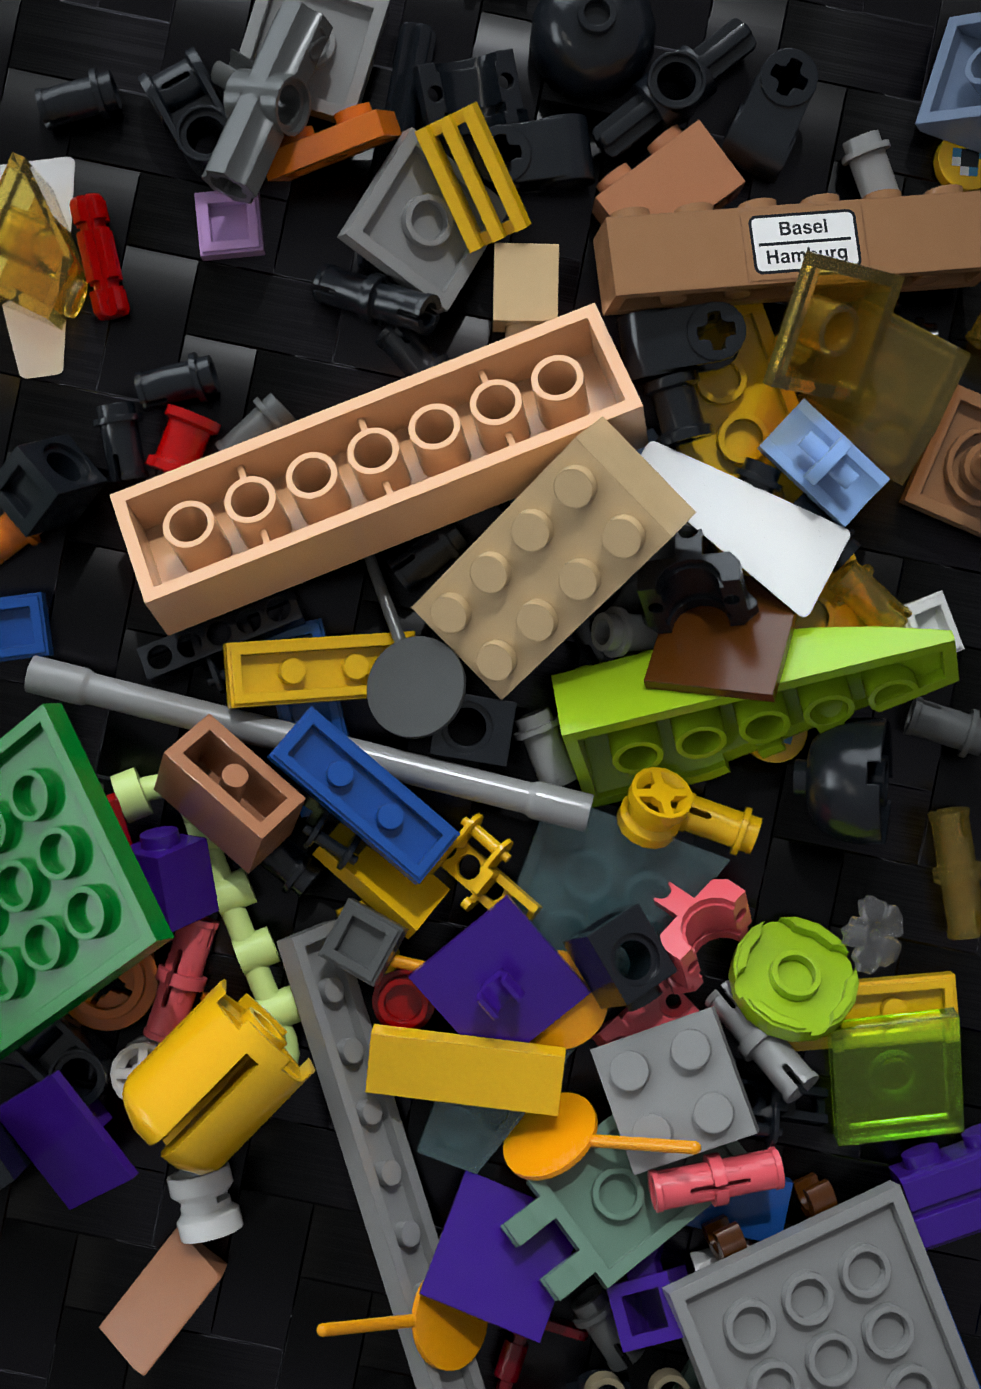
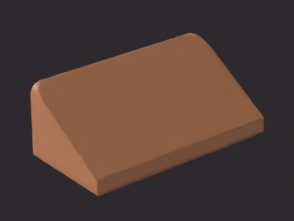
[99,1227,228,1376]

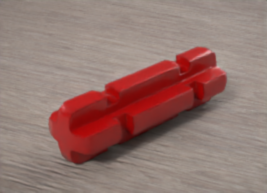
[69,193,130,320]

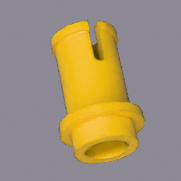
[679,792,762,856]

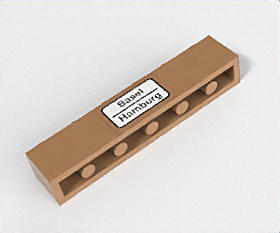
[593,184,981,316]

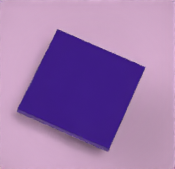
[409,894,591,1043]
[0,1070,139,1210]
[419,1170,574,1343]

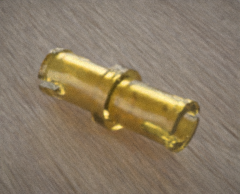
[927,806,981,940]

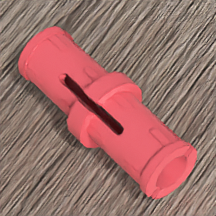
[143,916,220,1043]
[647,1146,785,1213]

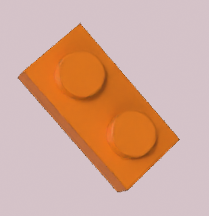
[266,102,402,181]

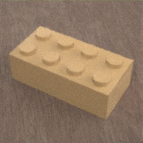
[411,416,696,700]

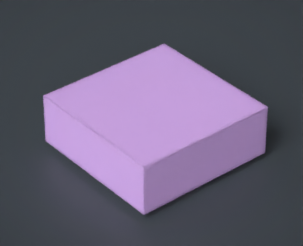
[194,191,266,261]

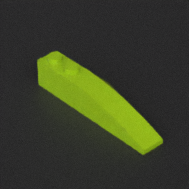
[551,626,959,808]

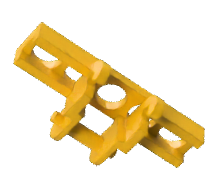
[426,813,543,922]

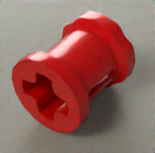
[145,404,221,473]

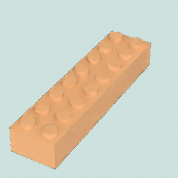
[110,303,648,636]

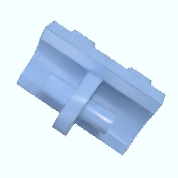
[757,398,890,527]

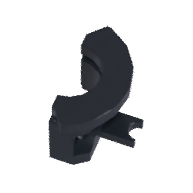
[412,48,529,140]
[637,529,759,634]

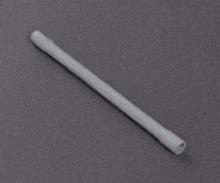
[24,655,594,832]

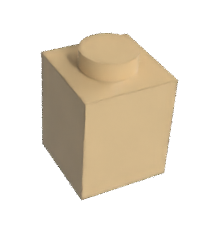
[492,243,559,338]

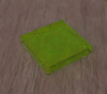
[828,1007,964,1146]

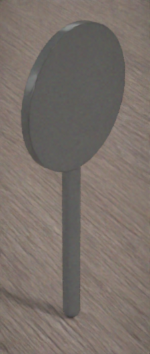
[363,554,466,739]

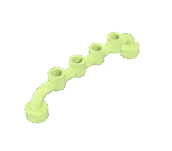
[110,767,301,1064]

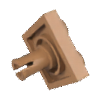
[899,383,981,538]

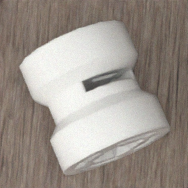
[166,1161,243,1244]

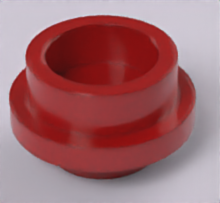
[372,968,435,1029]

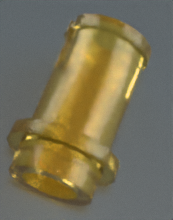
[828,560,912,628]

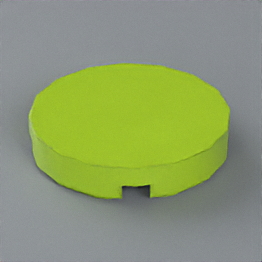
[728,917,859,1042]

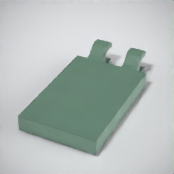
[500,1114,747,1301]

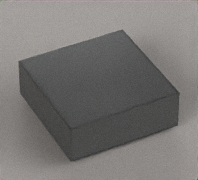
[318,898,409,987]

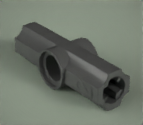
[201,0,333,204]

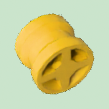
[616,767,693,849]

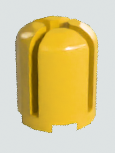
[122,979,315,1175]

